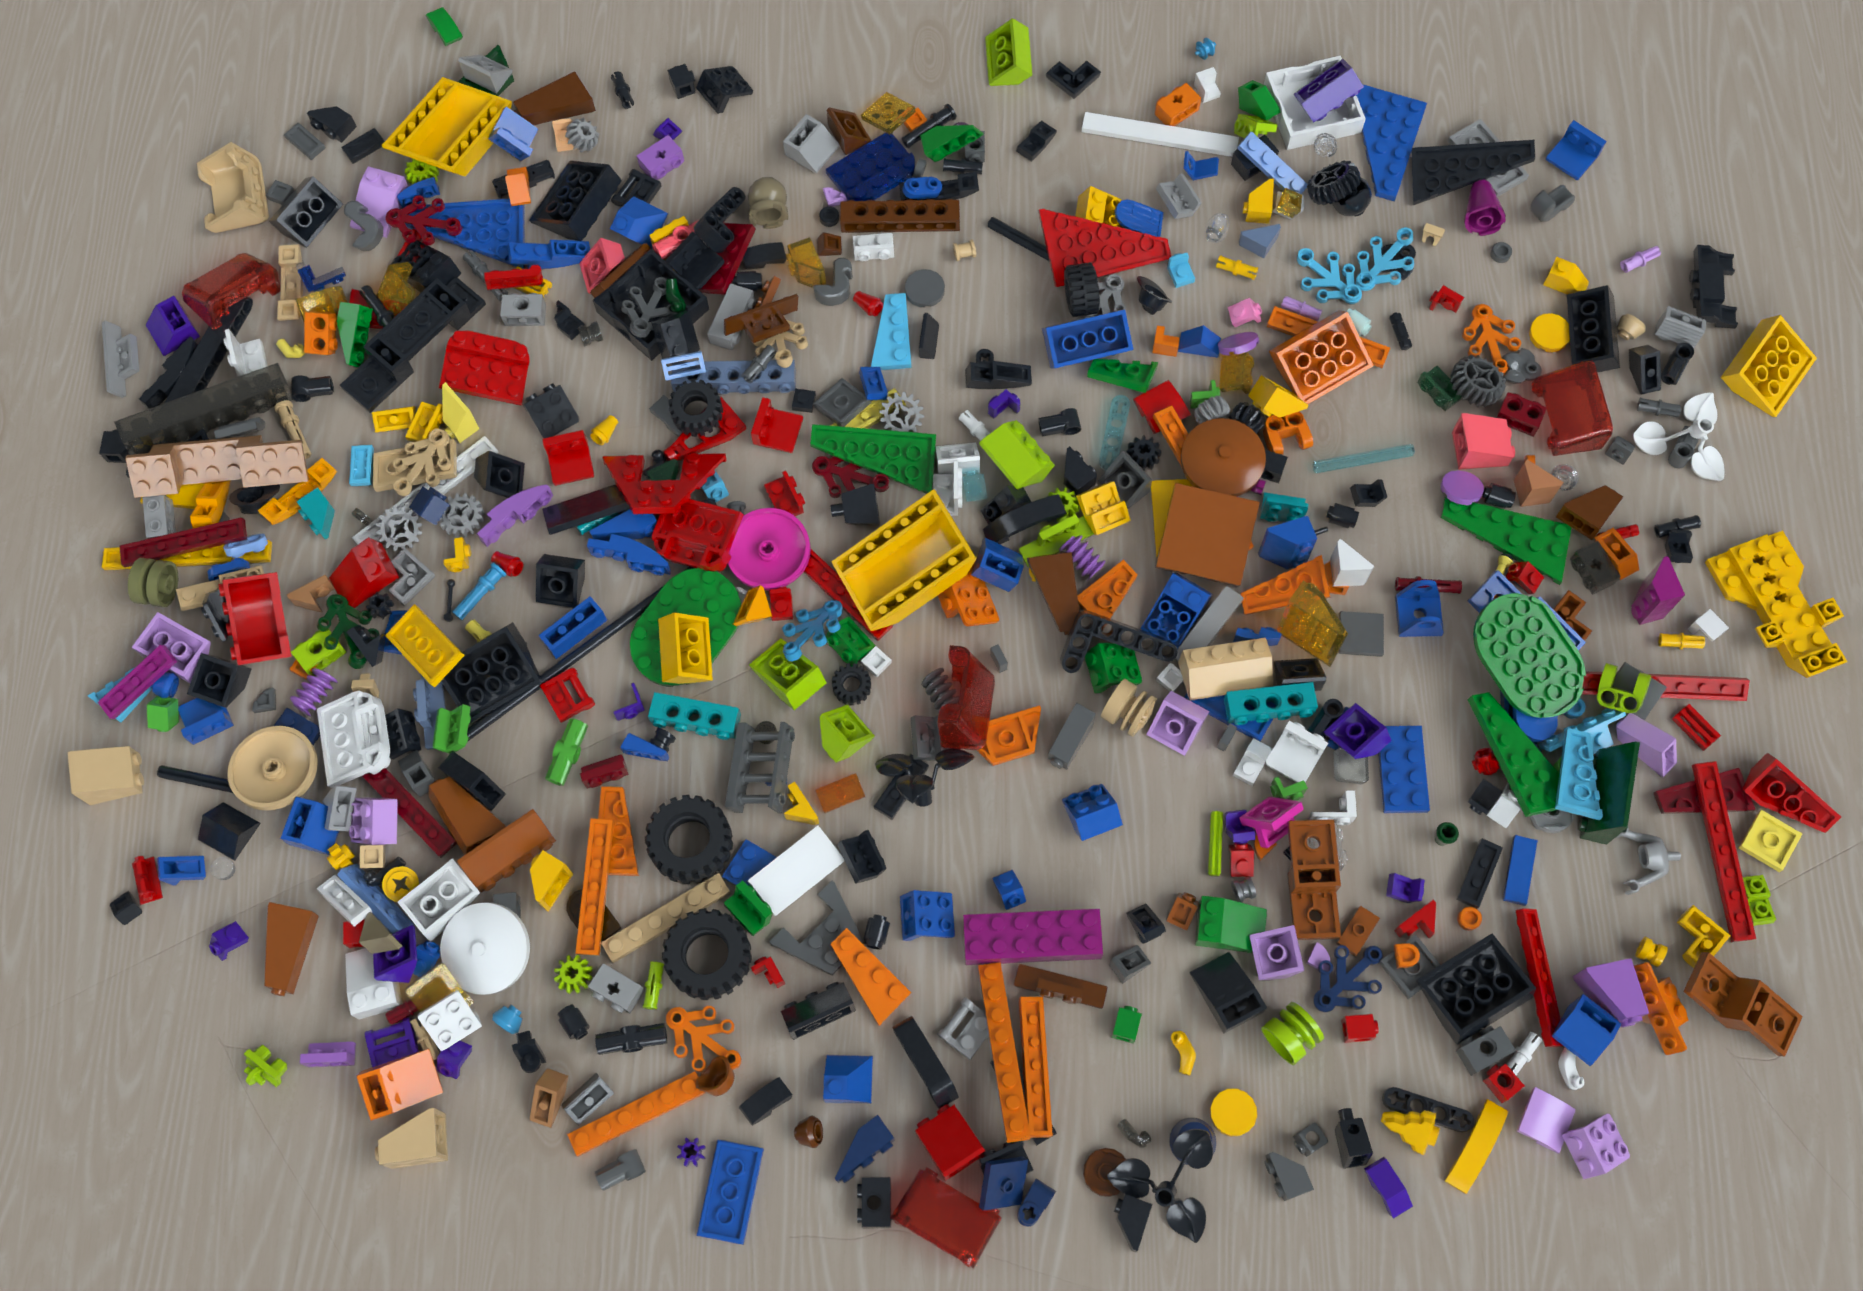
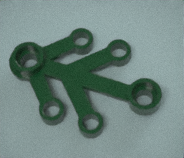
[317,594,380,669]

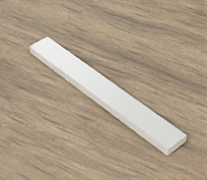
[1082,112,1239,157]
[352,436,499,545]

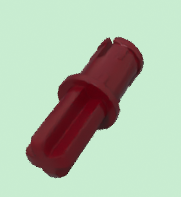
[385,991,432,1025]

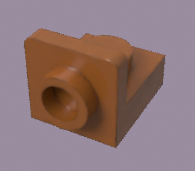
[1166,892,1199,931]

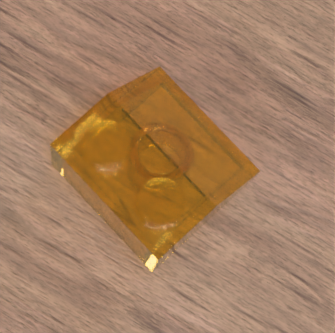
[786,237,826,288]

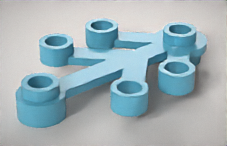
[1356,227,1414,291]
[1297,248,1362,304]

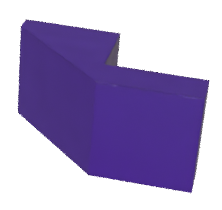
[1364,1157,1413,1219]

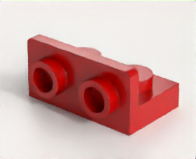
[764,470,805,516]

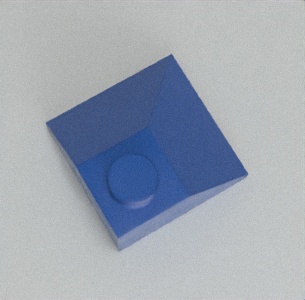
[610,197,669,249]
[823,1055,873,1104]

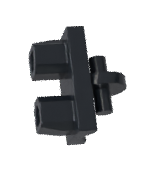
[512,1031,546,1073]

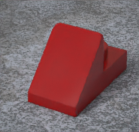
[1394,899,1436,939]

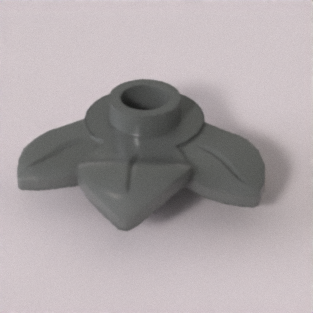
[1502,348,1542,383]

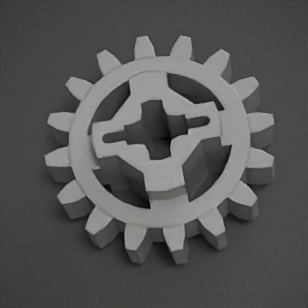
[880,391,924,432]
[439,493,485,538]
[375,506,422,551]

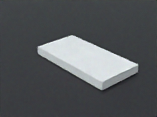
[747,826,845,916]

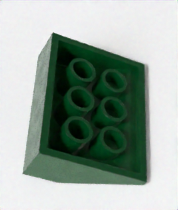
[1578,741,1640,845]

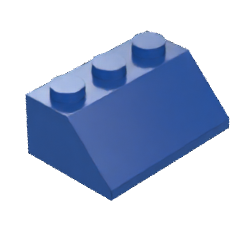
[1258,516,1317,569]

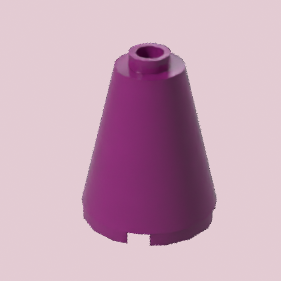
[1464,180,1506,236]

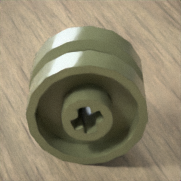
[128,558,179,607]

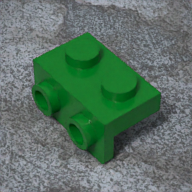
[724,880,772,936]

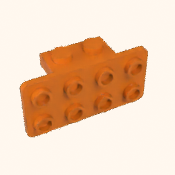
[938,549,999,627]

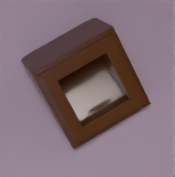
[817,232,842,256]

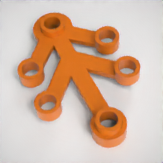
[1462,304,1521,376]
[666,1006,742,1072]

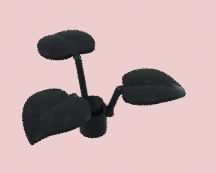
[875,748,975,807]
[1107,1129,1213,1243]

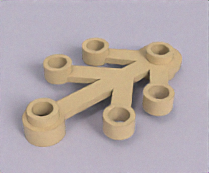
[754,315,808,368]
[392,429,452,496]

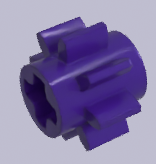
[677,1138,706,1167]

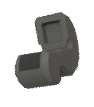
[1531,185,1575,222]
[344,201,383,251]
[813,257,853,306]

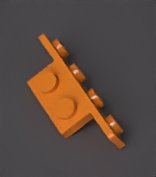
[1634,962,1689,1055]

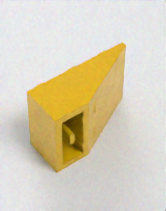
[1075,186,1124,228]

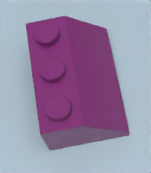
[1631,556,1685,625]

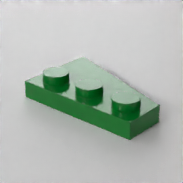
[1087,359,1158,393]

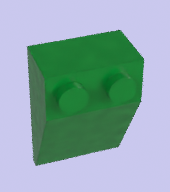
[1195,895,1267,953]

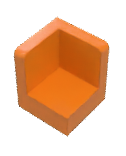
[1152,325,1179,357]

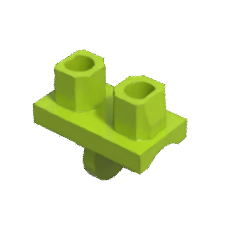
[244,1045,287,1088]

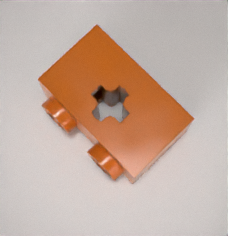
[1155,83,1201,126]

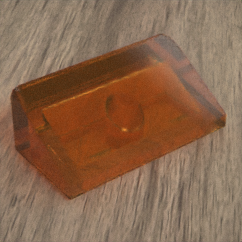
[815,773,865,813]

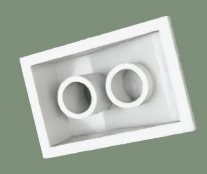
[398,859,480,942]
[345,948,403,1020]

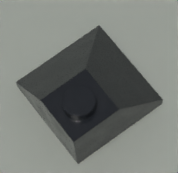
[474,451,525,498]

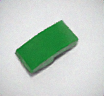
[426,7,463,46]

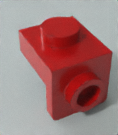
[1505,561,1544,594]
[1229,843,1254,877]

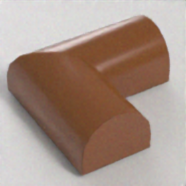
[1553,590,1592,641]

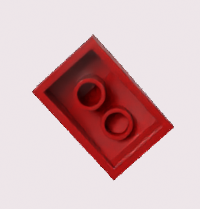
[329,537,399,608]

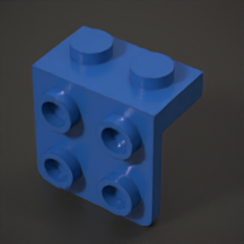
[178,698,234,745]

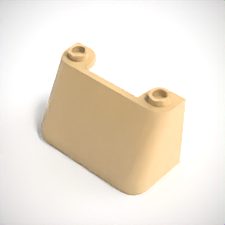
[197,142,269,233]

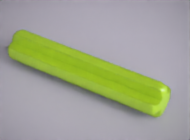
[1208,811,1223,877]

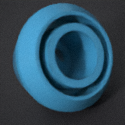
[492,1005,522,1034]

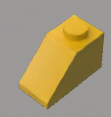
[1242,179,1274,224]
[1543,257,1589,294]

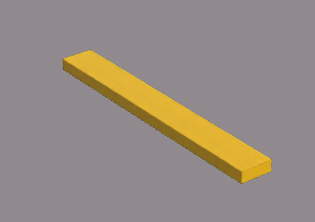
[102,540,272,570]

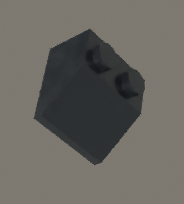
[652,310,700,364]
[536,554,585,608]
[187,653,252,708]

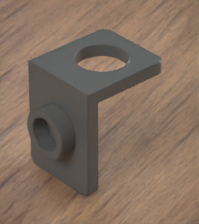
[1605,436,1635,465]
[1293,1122,1328,1157]

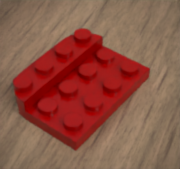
[439,331,530,406]
[652,499,744,571]

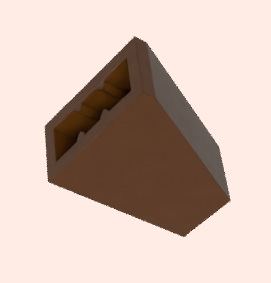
[1556,485,1623,540]

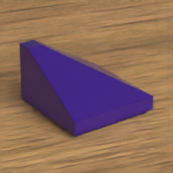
[653,118,682,140]

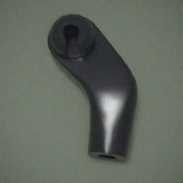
[363,857,406,887]

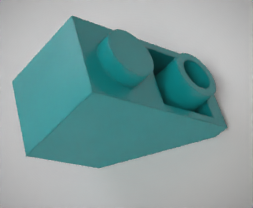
[297,487,335,540]

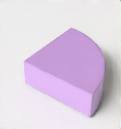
[823,187,847,207]
[1306,942,1330,972]

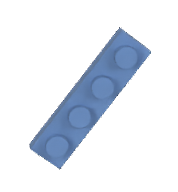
[1237,131,1308,198]
[337,863,414,934]

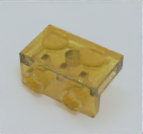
[1219,351,1254,394]

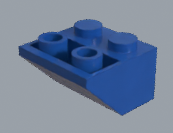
[971,538,1024,592]
[1062,784,1123,841]
[280,797,339,855]
[1552,994,1622,1066]

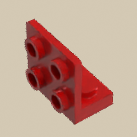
[751,397,804,453]
[542,430,594,486]

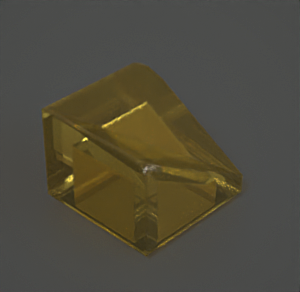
[1276,188,1302,218]

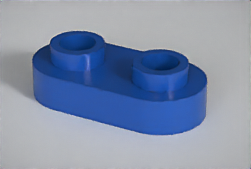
[903,177,942,199]
[207,558,250,581]

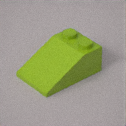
[749,638,826,710]

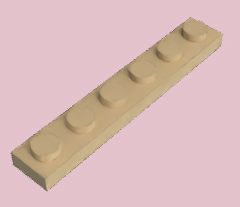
[601,873,731,963]

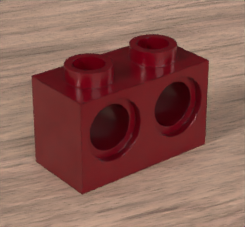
[1496,392,1547,437]

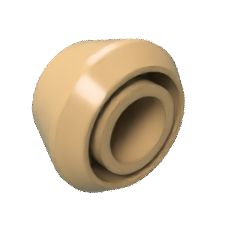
[1617,314,1645,340]

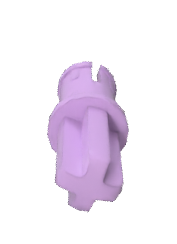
[1620,246,1661,273]
[1281,296,1322,321]

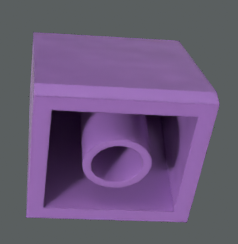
[1573,958,1649,1028]

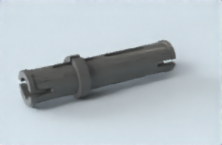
[463,250,508,301]

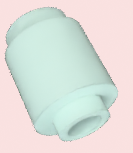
[1347,308,1372,337]

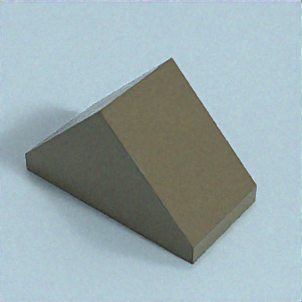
[359,912,402,954]

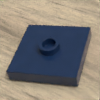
[979,1157,1028,1211]

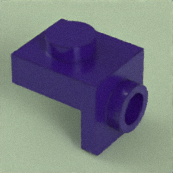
[988,389,1020,419]
[1225,809,1255,844]
[1386,873,1425,903]
[209,921,249,961]
[437,1040,472,1079]

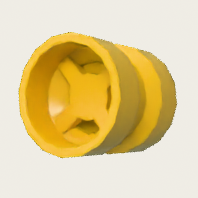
[1635,936,1668,967]

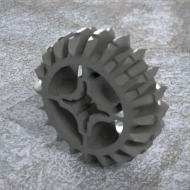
[1450,355,1506,407]

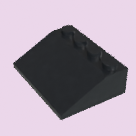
[529,161,622,241]
[441,622,542,724]
[1417,933,1536,1045]

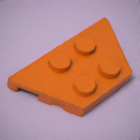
[960,705,1041,766]

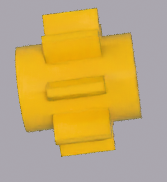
[326,843,355,870]

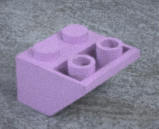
[349,798,397,845]

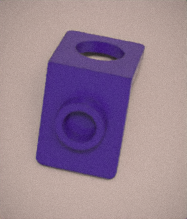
[613,683,645,721]

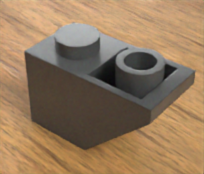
[398,750,436,797]
[1264,1152,1314,1201]

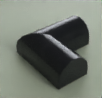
[1046,61,1101,99]

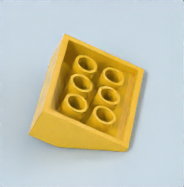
[1720,315,1817,417]

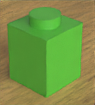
[147,696,179,732]

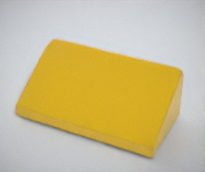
[372,406,416,433]

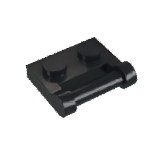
[611,169,662,207]

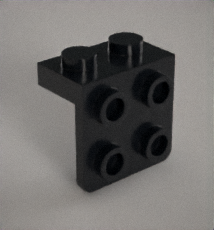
[665,231,725,289]
[522,383,579,438]

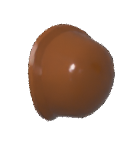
[696,1056,735,1096]

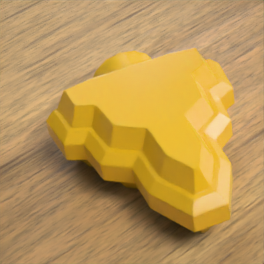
[1381,1110,1440,1155]

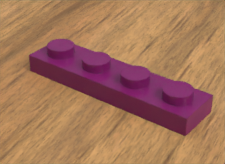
[97,645,178,719]

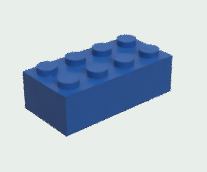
[1042,310,1134,369]

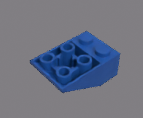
[1140,573,1213,650]

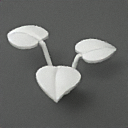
[1633,393,1725,481]

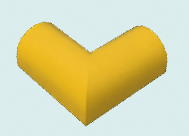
[1677,905,1731,968]

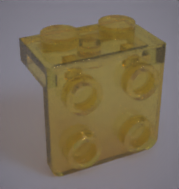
[377,262,415,317]
[405,963,474,1013]

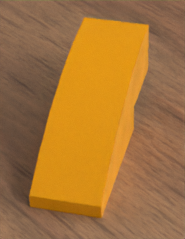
[190,480,231,528]

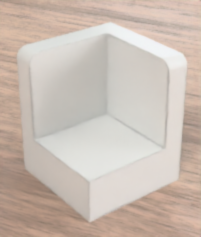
[1194,67,1221,103]
[1688,609,1729,641]

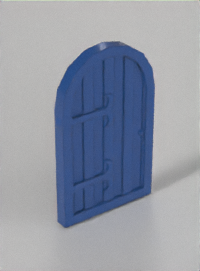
[1115,199,1164,237]

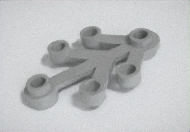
[1074,274,1126,321]

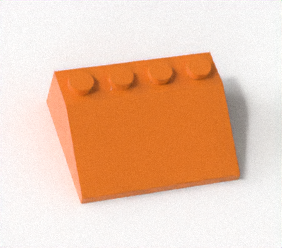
[1269,310,1374,404]

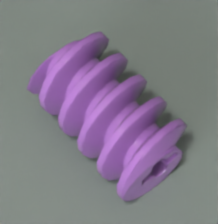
[1058,535,1105,581]
[290,668,338,717]

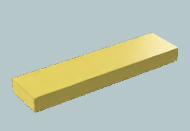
[830,388,906,429]

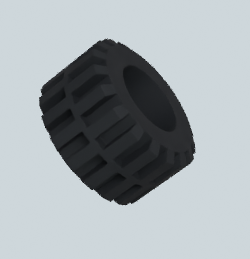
[1064,262,1100,317]
[668,379,723,437]

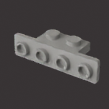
[102,321,139,398]

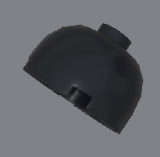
[1332,178,1372,217]

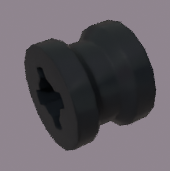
[649,727,676,753]

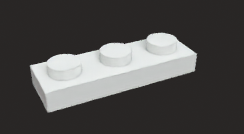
[317,875,372,926]

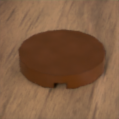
[1083,1148,1126,1197]

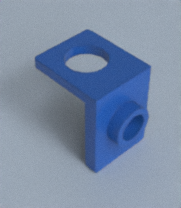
[1184,151,1219,181]

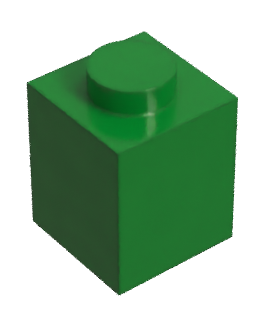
[1111,1006,1142,1044]

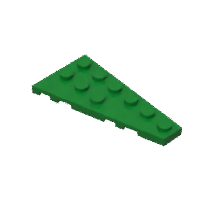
[810,424,936,494]
[1467,692,1559,817]

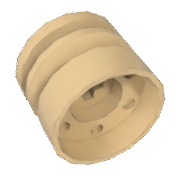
[1101,679,1157,737]

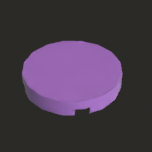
[1218,332,1260,355]
[1441,470,1484,505]

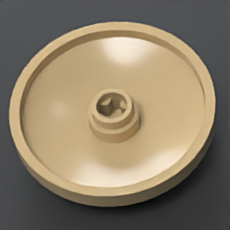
[227,726,318,810]

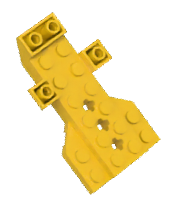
[1705,530,1847,678]

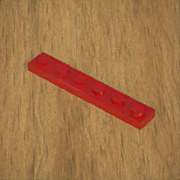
[1515,908,1563,1047]

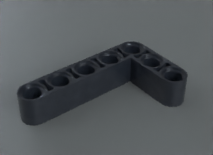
[1060,610,1178,673]

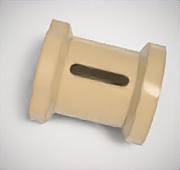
[953,239,976,261]

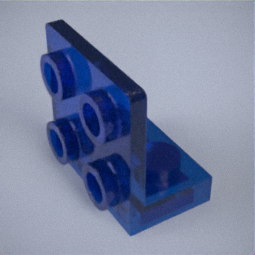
[296,261,346,293]

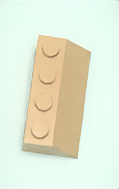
[1178,638,1273,700]

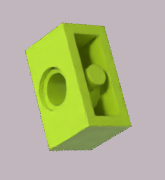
[291,630,347,676]

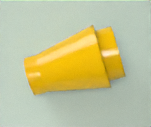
[590,415,618,446]

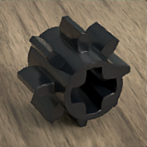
[366,592,394,620]

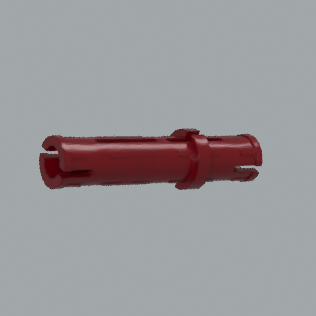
[1395,576,1462,594]

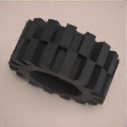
[832,663,871,705]

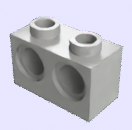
[142,495,176,539]

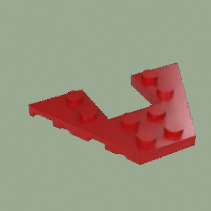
[602,453,727,514]

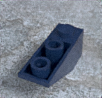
[835,1115,895,1183]

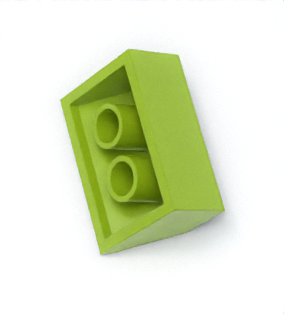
[985,18,1032,86]
[979,420,1055,489]

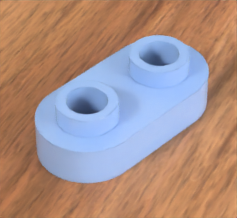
[223,533,268,558]

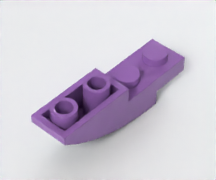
[477,484,554,547]

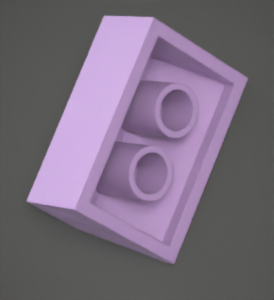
[132,612,211,683]

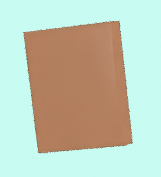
[1514,460,1564,507]

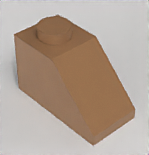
[530,1068,568,1128]

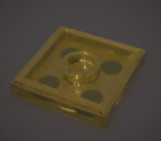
[861,92,916,135]

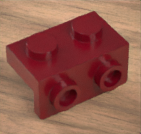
[580,754,629,789]

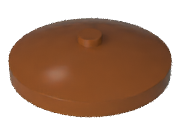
[1181,418,1266,497]

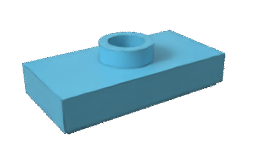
[349,445,374,486]

